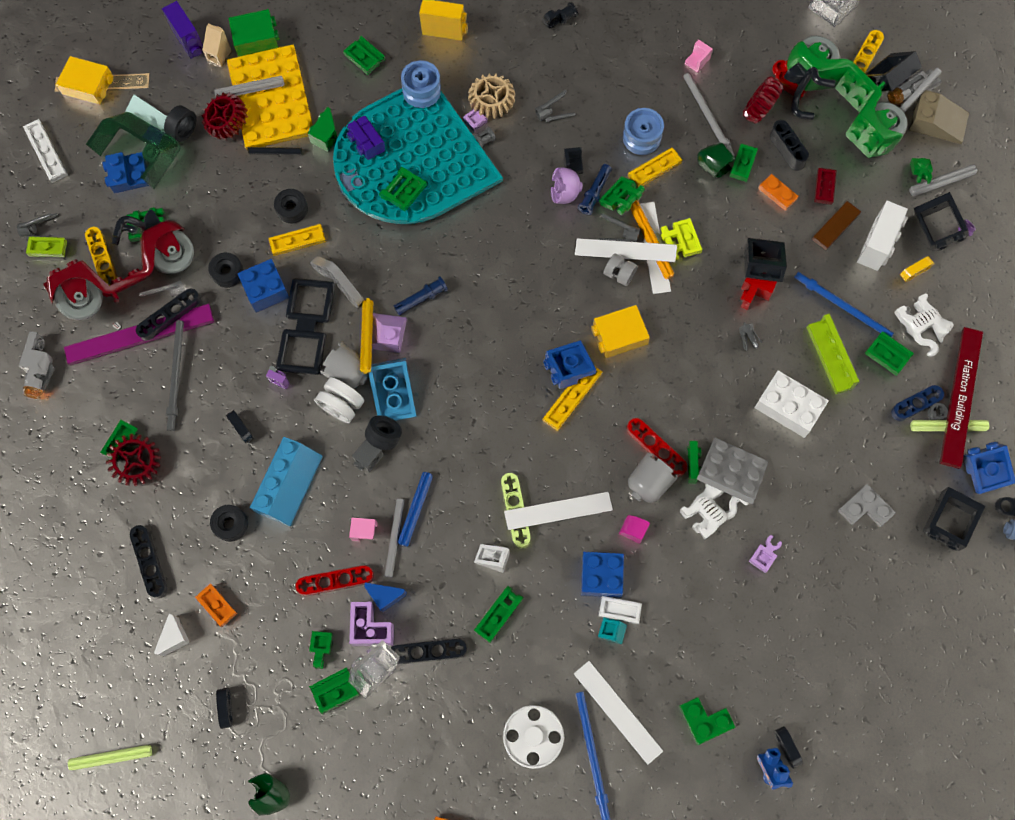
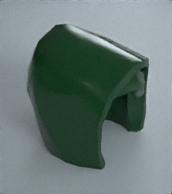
[697,142,735,178]
[248,773,290,816]

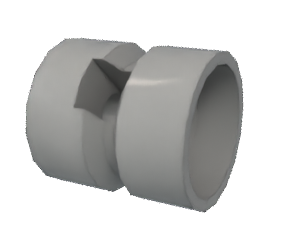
[603,253,638,286]

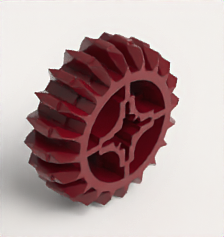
[743,76,783,124]
[201,92,248,141]
[106,434,161,486]

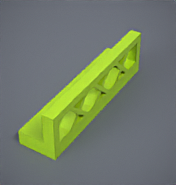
[807,313,860,394]

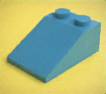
[369,358,416,420]

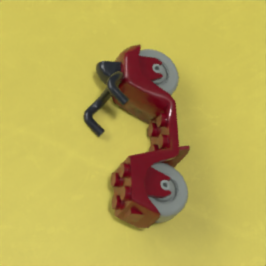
[43,209,194,320]

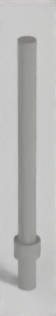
[683,73,736,158]

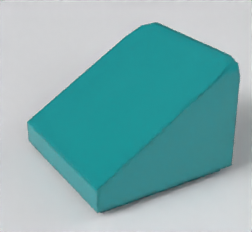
[598,617,627,644]

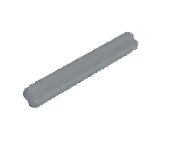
[215,76,284,96]
[909,165,978,196]

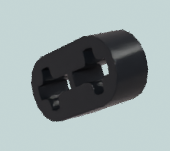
[226,410,254,444]
[216,688,233,729]
[774,726,803,769]

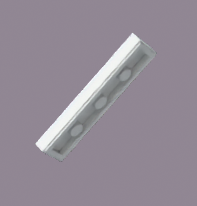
[23,119,68,183]

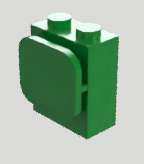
[228,9,280,57]

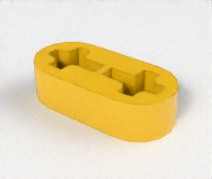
[900,256,935,282]

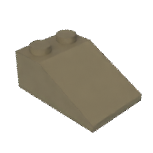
[909,90,969,144]

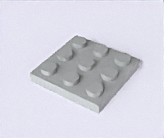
[697,437,769,504]

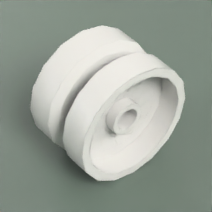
[314,377,365,424]

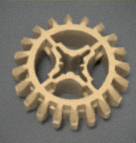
[468,73,515,119]

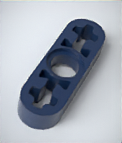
[891,385,944,421]

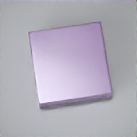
[463,109,488,132]

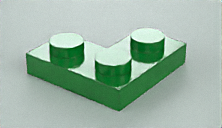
[679,697,736,745]

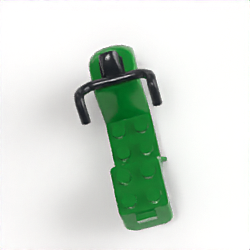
[784,36,907,158]

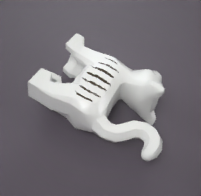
[895,293,954,357]
[680,484,749,540]

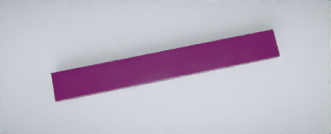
[64,304,215,366]

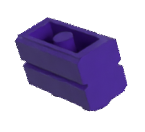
[347,116,385,160]

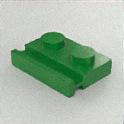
[343,36,386,75]
[865,331,914,376]
[309,667,360,715]

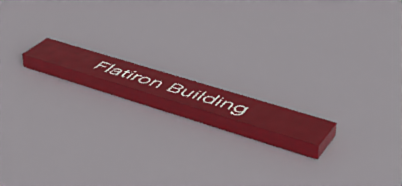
[939,327,983,469]

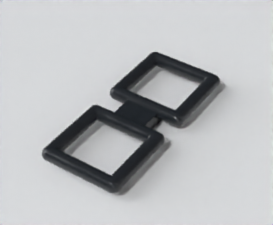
[276,278,335,375]

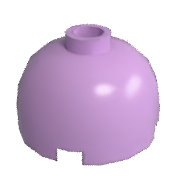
[551,167,583,204]

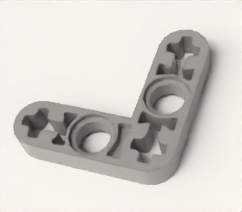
[310,256,364,307]

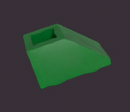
[308,107,338,152]

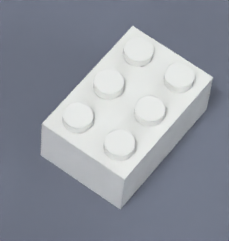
[857,200,908,271]
[754,371,829,438]

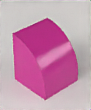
[618,515,650,544]

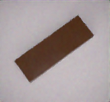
[812,201,861,250]

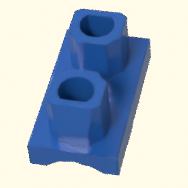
[757,748,793,790]

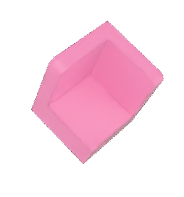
[685,40,713,73]
[349,518,378,542]

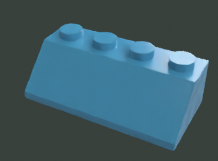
[250,437,323,526]

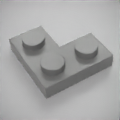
[838,484,896,527]

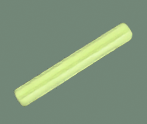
[910,420,990,431]
[68,745,152,770]

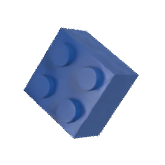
[237,259,289,313]
[581,552,624,598]

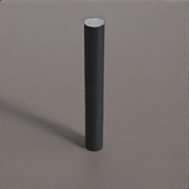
[248,147,302,155]

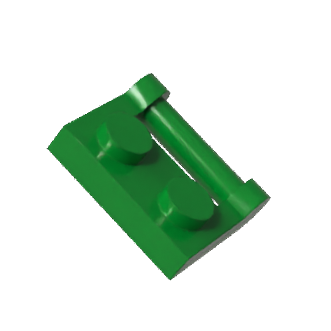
[379,167,427,211]

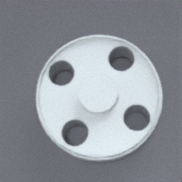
[503,705,564,769]

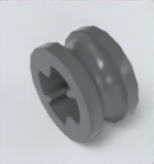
[927,403,948,420]

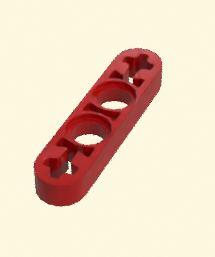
[627,418,687,477]
[295,565,374,596]

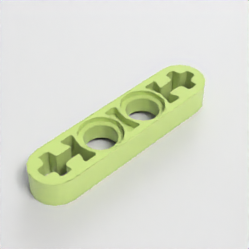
[501,473,530,548]

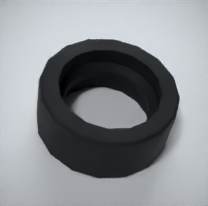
[164,105,197,142]

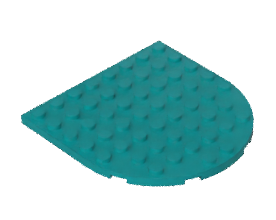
[333,88,503,224]

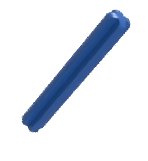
[398,472,433,547]

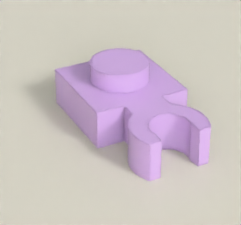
[748,535,782,573]

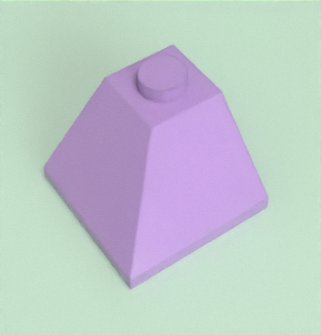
[372,313,407,353]

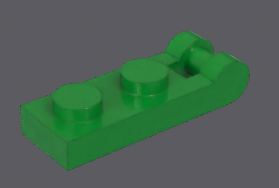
[474,586,524,643]

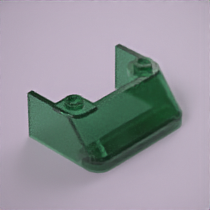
[86,112,180,189]

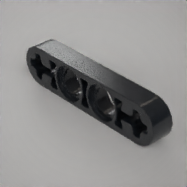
[136,288,201,341]
[130,525,167,599]
[387,639,467,665]

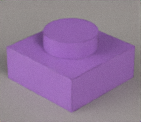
[266,369,290,389]

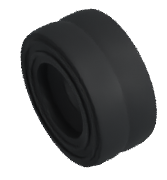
[274,189,308,224]
[208,252,244,288]
[365,415,402,450]
[210,505,248,542]

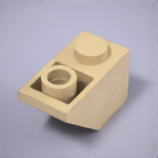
[202,23,232,67]

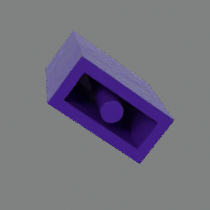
[162,1,203,59]

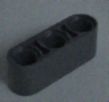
[770,120,809,170]

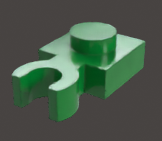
[910,158,933,184]

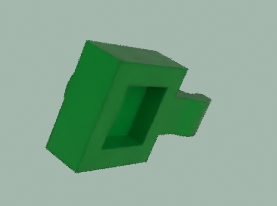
[309,631,333,669]

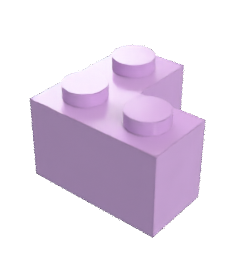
[349,602,394,646]

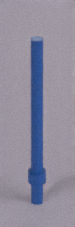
[794,272,894,337]
[576,692,610,820]

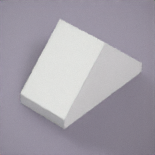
[474,544,510,573]
[154,614,190,657]

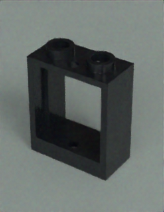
[865,51,922,91]
[914,192,969,251]
[744,238,787,282]
[923,487,986,551]

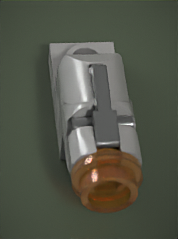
[887,69,942,105]
[19,331,55,399]

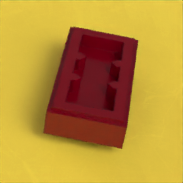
[814,168,837,205]

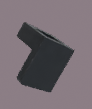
[563,147,583,174]

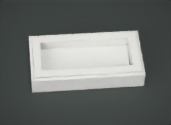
[598,596,642,624]

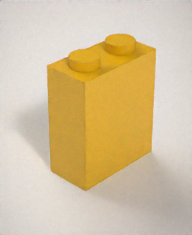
[419,0,468,41]
[55,56,114,105]
[591,305,650,358]

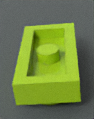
[26,237,67,257]

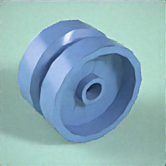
[401,60,441,108]
[623,108,664,155]

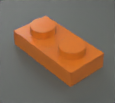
[758,174,799,211]
[195,583,238,627]

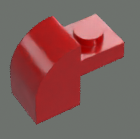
[740,272,777,310]

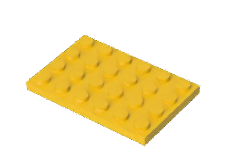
[227,44,313,151]

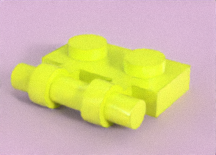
[660,218,702,260]

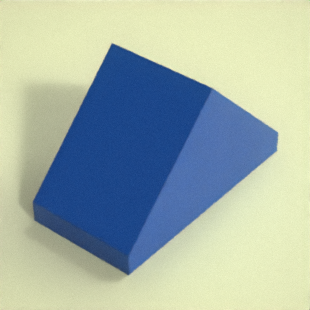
[364,583,407,613]

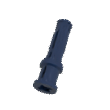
[578,164,612,215]
[393,276,448,316]

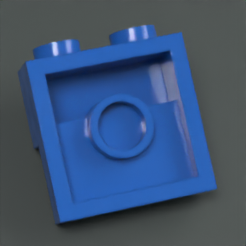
[102,152,149,194]
[543,340,596,389]
[963,442,1015,494]

